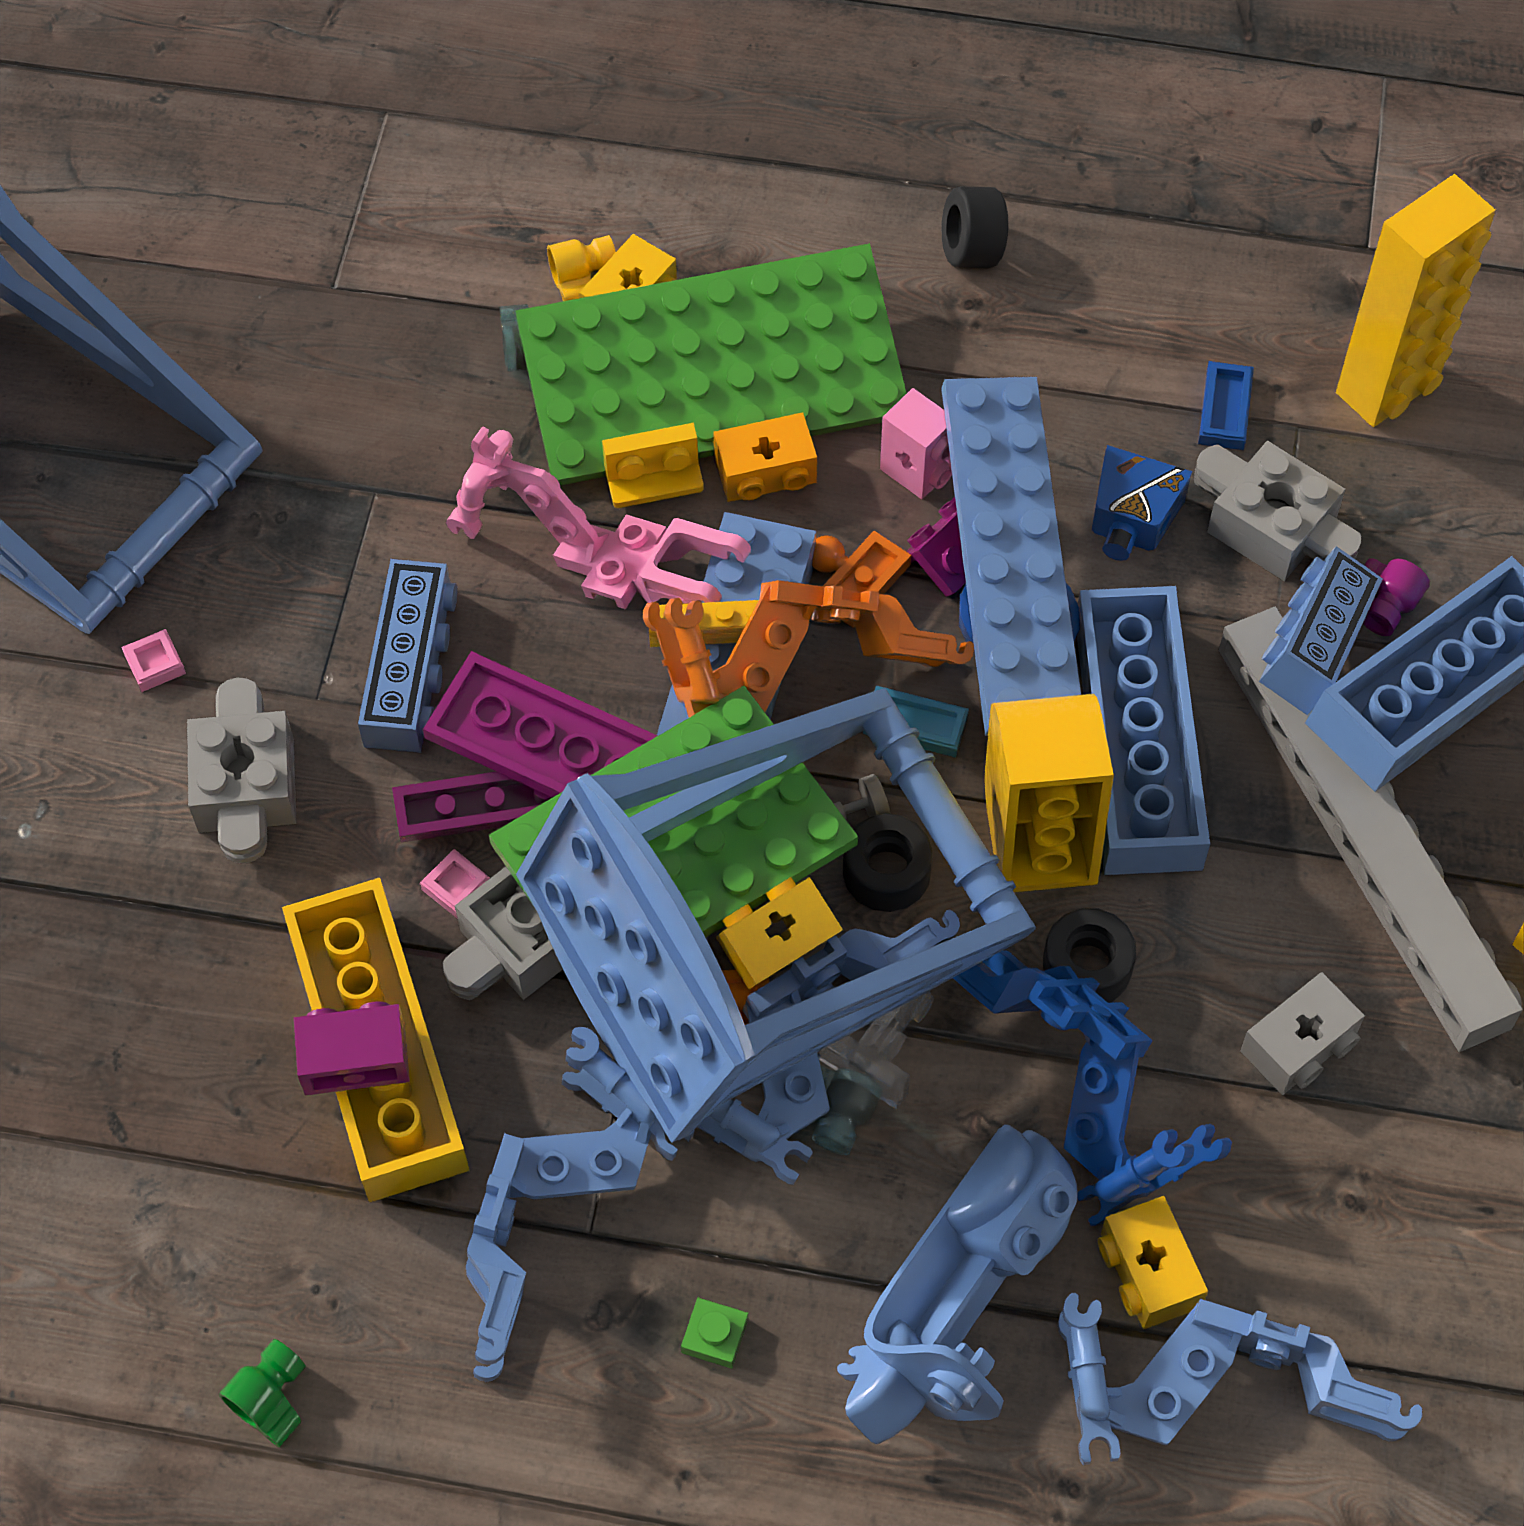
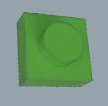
[681,1297,749,1369]

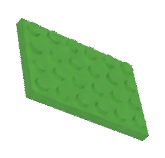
[489,686,858,938]

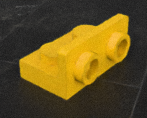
[602,423,704,508]

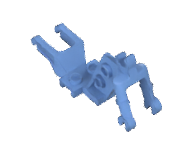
[697,910,960,1185]
[466,1027,695,1382]
[1057,1293,1422,1465]

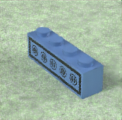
[1259,546,1383,715]
[358,559,457,753]

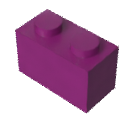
[294,1001,410,1096]

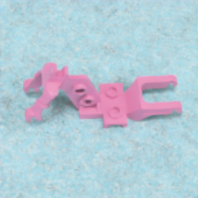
[446,427,751,609]

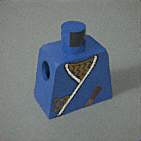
[1092,445,1192,561]

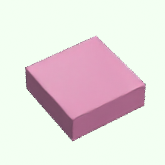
[121,629,186,692]
[420,849,490,919]

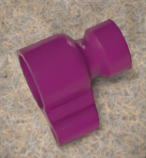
[1363,558,1430,636]

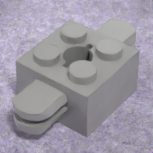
[1194,440,1361,582]
[187,678,296,863]
[443,867,563,1000]

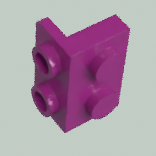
[906,497,966,596]

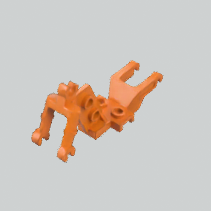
[643,580,974,717]

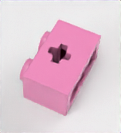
[880,388,952,500]

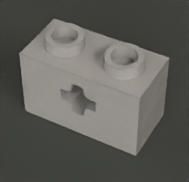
[1240,972,1365,1095]

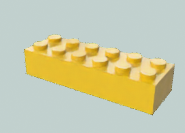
[1336,174,1496,428]
[282,878,470,1203]

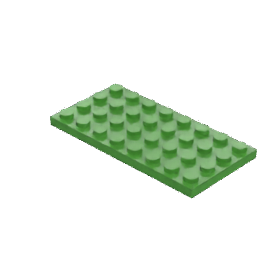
[515,243,907,485]

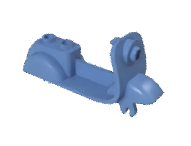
[837,1125,1077,1444]

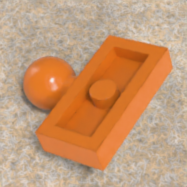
[812,531,911,628]

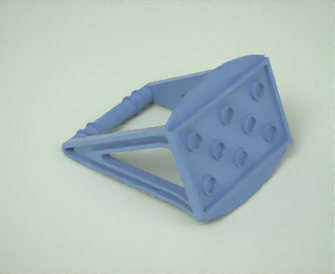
[0,185,263,634]
[516,689,1036,1143]

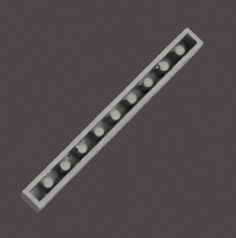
[1218,606,1523,1052]

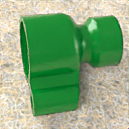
[219,1339,306,1448]

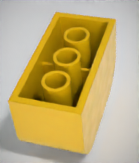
[985,694,1114,892]

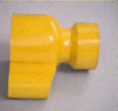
[547,235,616,301]

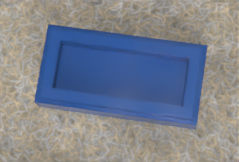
[1198,361,1254,450]

